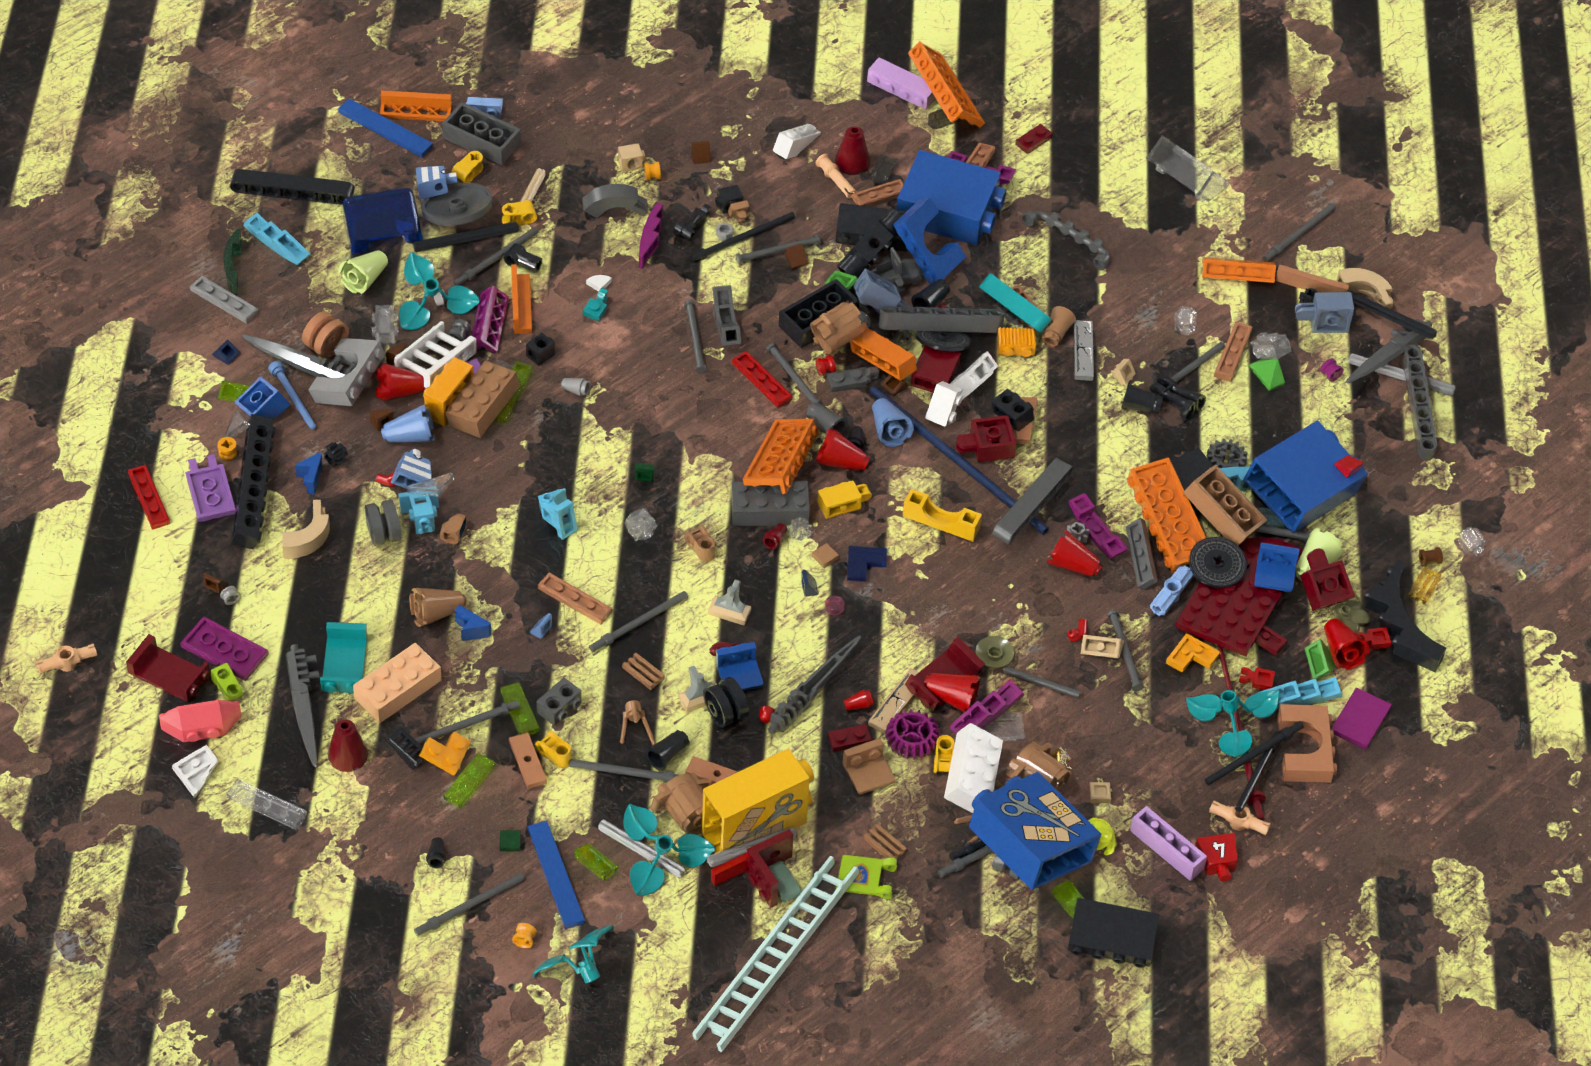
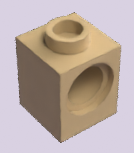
[618,143,645,172]

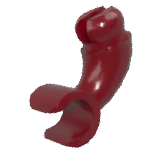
[709,642,739,656]

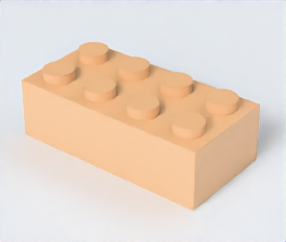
[353,643,442,724]

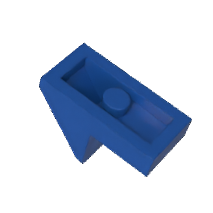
[295,453,323,495]
[455,605,492,641]

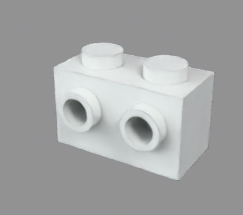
[925,381,963,427]

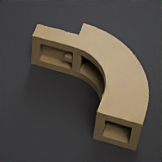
[1336,268,1393,309]
[282,500,330,559]

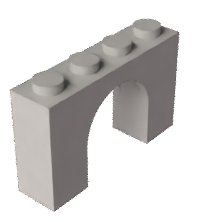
[308,338,385,406]

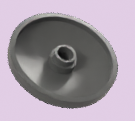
[421,183,493,226]

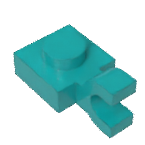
[582,287,608,322]

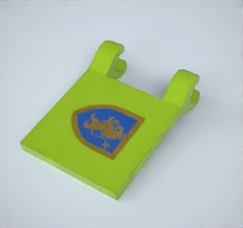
[836,855,897,899]

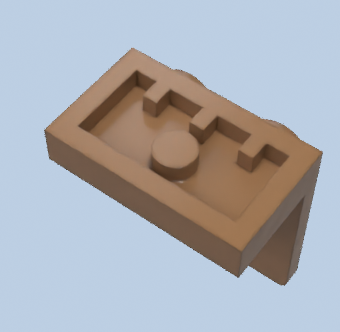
[843,738,895,795]

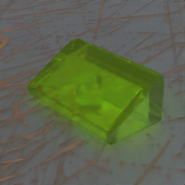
[218,381,250,402]
[574,843,618,881]

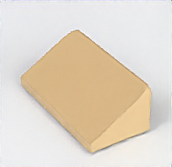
[1081,635,1124,658]

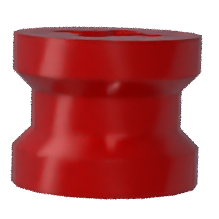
[815,355,836,376]

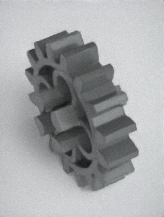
[1206,438,1248,468]

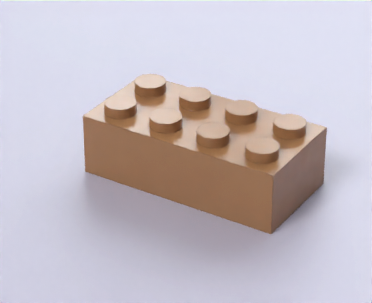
[445,361,520,438]
[1183,464,1267,546]

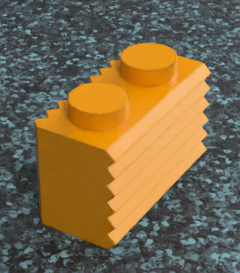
[997,327,1036,357]

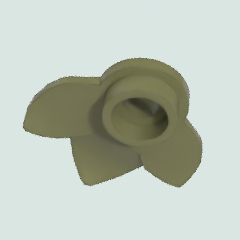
[1334,600,1371,633]

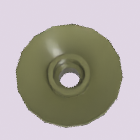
[975,636,1014,669]

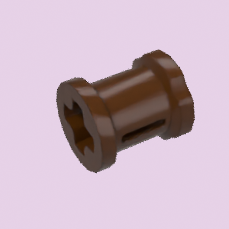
[1419,547,1443,567]

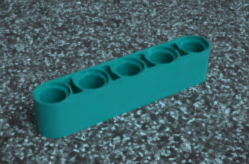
[979,273,1052,334]

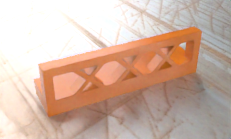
[380,90,452,122]
[1202,257,1276,283]
[511,264,532,334]

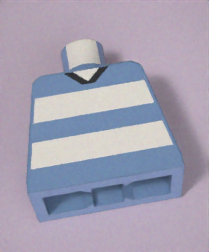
[416,166,458,199]
[391,449,432,491]

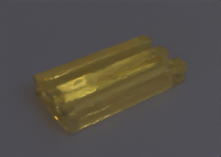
[1408,567,1441,605]

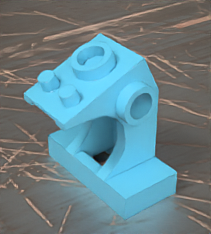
[398,487,439,534]
[538,488,578,540]

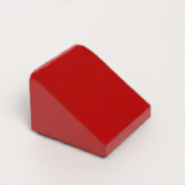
[1334,455,1364,478]

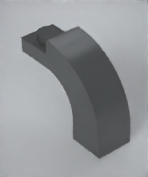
[583,184,648,218]
[712,285,741,346]

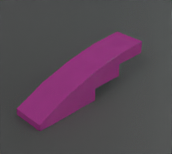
[639,203,663,269]
[949,680,1024,735]

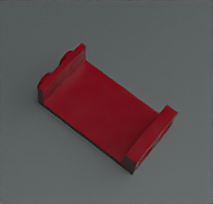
[126,634,211,702]
[905,637,985,712]

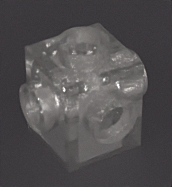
[624,507,657,541]

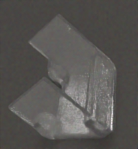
[1146,135,1230,203]

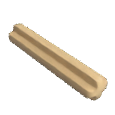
[520,168,546,202]

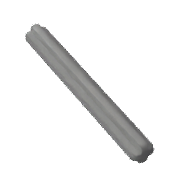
[598,819,685,878]
[707,827,796,867]

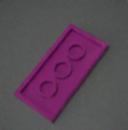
[180,617,269,681]

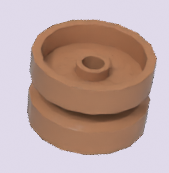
[302,311,349,359]

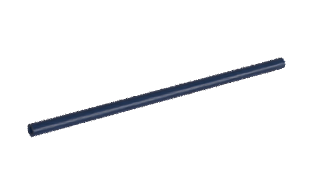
[869,386,1049,535]

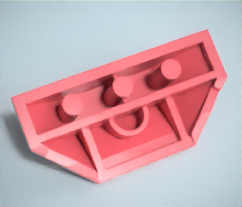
[159,700,241,742]

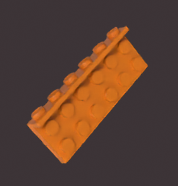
[908,41,985,128]
[743,419,819,494]
[1127,457,1206,573]

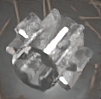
[788,517,812,541]

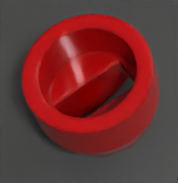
[759,706,775,723]

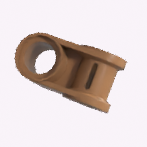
[684,525,715,562]

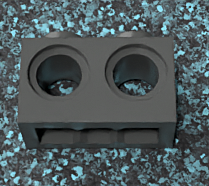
[537,677,582,726]

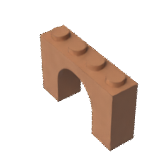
[1278,704,1337,783]

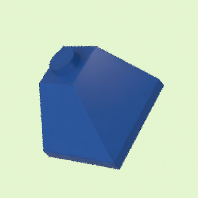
[234,376,290,418]

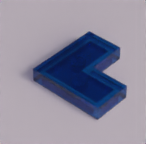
[847,546,887,582]

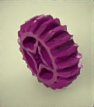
[886,709,940,760]

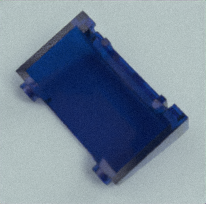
[342,188,423,254]

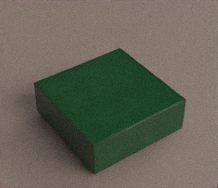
[634,463,654,482]
[499,830,521,851]

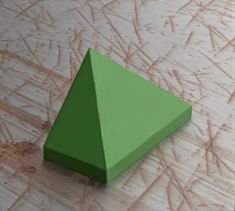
[824,270,858,291]
[1249,358,1285,391]
[1304,639,1336,680]

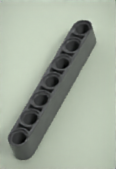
[879,306,1005,333]
[1403,345,1437,461]
[992,458,1073,545]

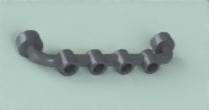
[1022,211,1109,270]

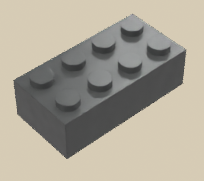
[442,102,521,165]
[731,481,810,526]

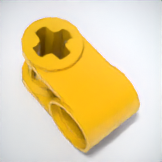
[451,151,483,183]
[502,200,537,225]
[535,731,572,768]
[934,735,955,773]

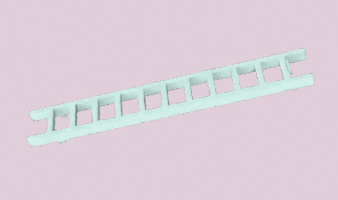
[693,856,859,1052]

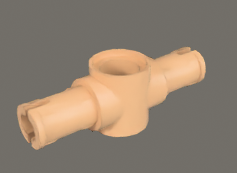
[35,644,97,674]
[1209,801,1271,835]

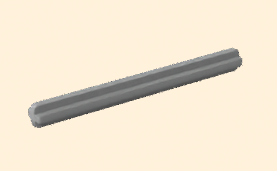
[1348,353,1455,396]

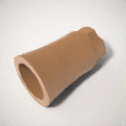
[1041,306,1076,348]

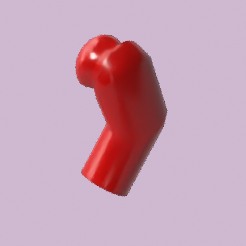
[376,472,395,487]
[1067,619,1088,642]

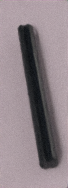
[413,222,519,252]
[1349,291,1437,339]

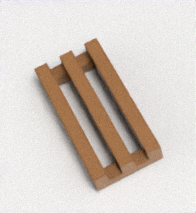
[622,653,665,690]
[863,824,907,860]

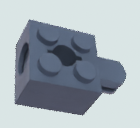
[854,268,909,314]
[1295,292,1354,333]

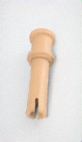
[816,154,856,199]

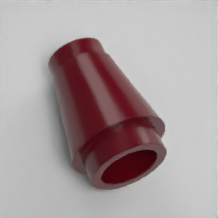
[763,523,788,549]

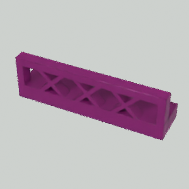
[471,285,509,354]

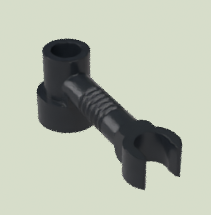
[673,203,711,240]

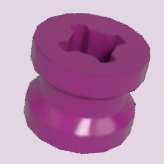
[1320,358,1344,382]

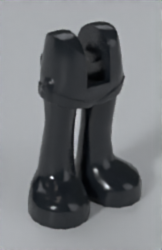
[1150,377,1206,421]

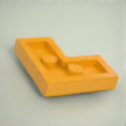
[1166,633,1220,673]
[419,732,471,776]

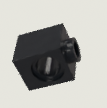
[715,185,743,214]
[526,333,555,366]

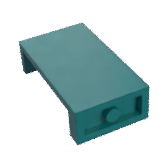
[320,622,367,694]

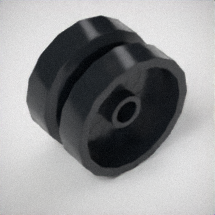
[703,677,749,728]

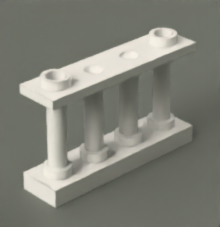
[394,321,476,388]

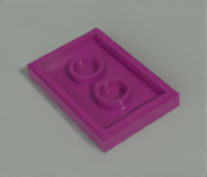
[1331,688,1392,750]

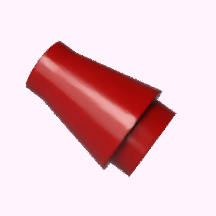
[843,689,874,711]

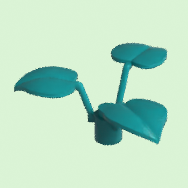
[399,252,480,330]
[1186,690,1279,757]
[623,804,715,896]
[532,925,614,983]

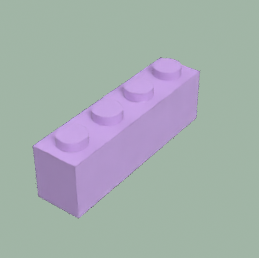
[867,58,936,110]
[1130,806,1207,881]

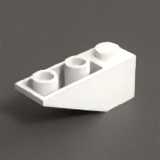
[773,124,821,159]

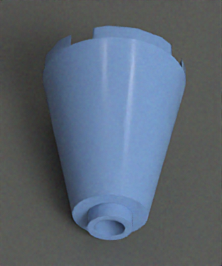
[872,398,914,447]
[381,404,435,442]

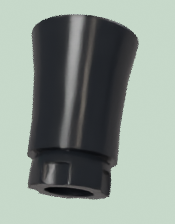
[911,279,950,308]
[1121,383,1163,414]
[645,730,690,771]

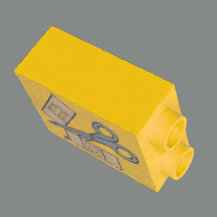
[702,748,814,853]

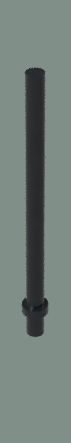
[690,212,795,262]

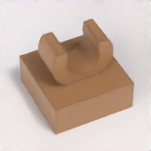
[728,200,749,223]

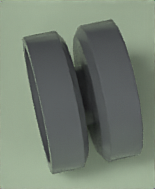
[365,499,402,546]

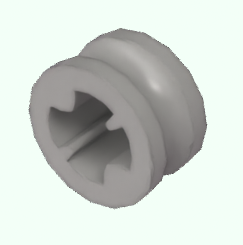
[220,586,240,605]

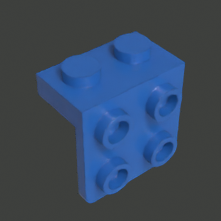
[1254,542,1299,592]
[716,642,763,691]

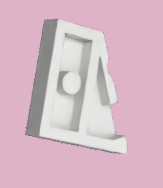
[172,745,218,798]

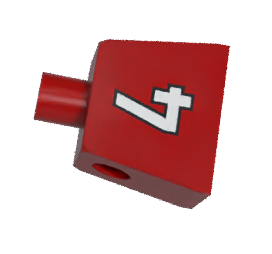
[1195,833,1237,882]

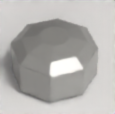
[716,223,734,240]

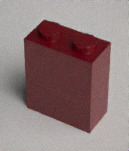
[910,346,961,393]

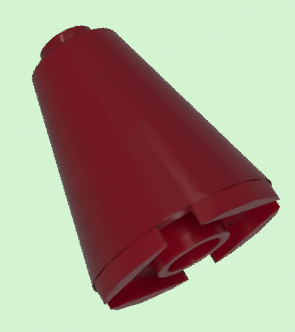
[835,126,870,175]
[327,720,368,772]

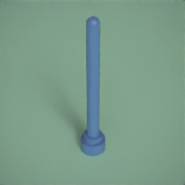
[268,361,316,430]

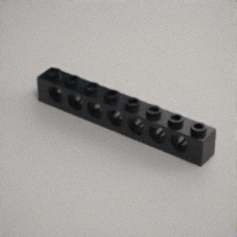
[231,414,275,549]

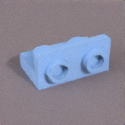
[466,97,503,119]

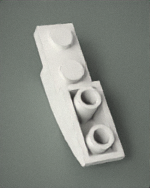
[950,351,998,400]

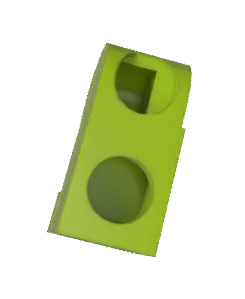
[211,663,243,702]

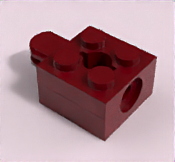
[956,415,1016,463]
[1300,548,1355,611]

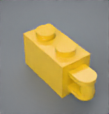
[817,480,872,519]

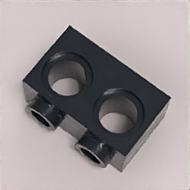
[991,388,1034,432]

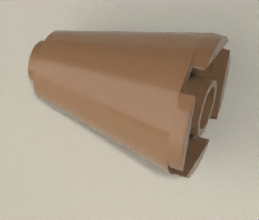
[409,588,466,627]

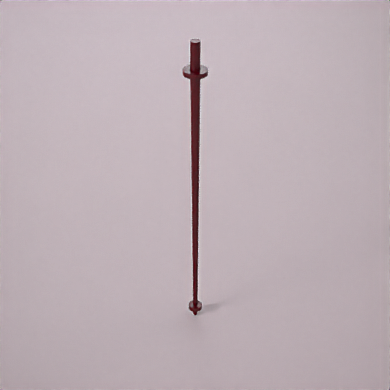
[1217,645,1266,821]

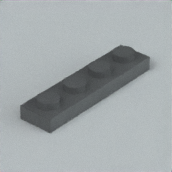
[1126,517,1158,590]

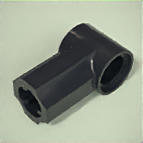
[503,243,542,272]

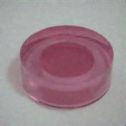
[825,595,844,615]

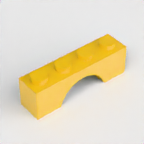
[903,489,982,542]

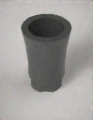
[806,402,848,434]

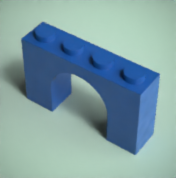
[893,198,966,284]

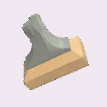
[708,580,751,626]
[678,666,717,713]

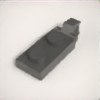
[826,367,879,392]

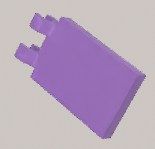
[185,454,235,522]

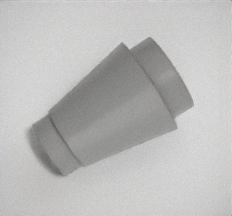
[561,378,591,397]

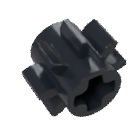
[1299,288,1318,303]
[324,442,348,466]

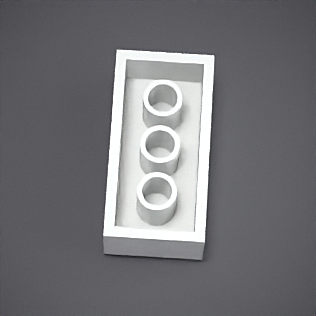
[944,723,1003,813]

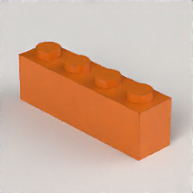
[850,328,917,381]

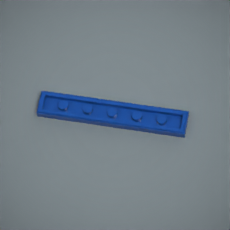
[338,98,433,158]
[528,821,585,929]

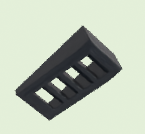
[386,727,424,770]

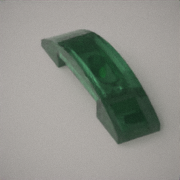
[223,229,242,296]

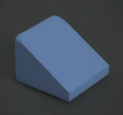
[530,613,552,639]

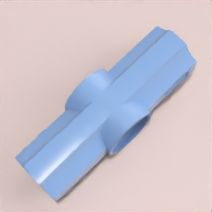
[1150,565,1194,616]

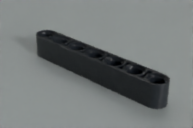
[230,169,355,205]

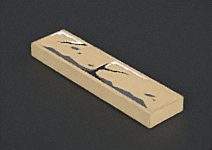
[868,668,919,734]

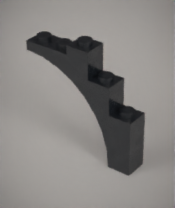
[1364,560,1446,673]

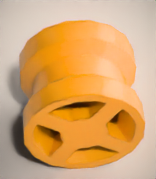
[644,162,661,180]
[217,437,238,461]
[512,923,537,949]

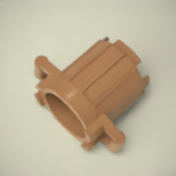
[810,301,867,355]
[1006,741,1072,794]
[650,773,712,835]

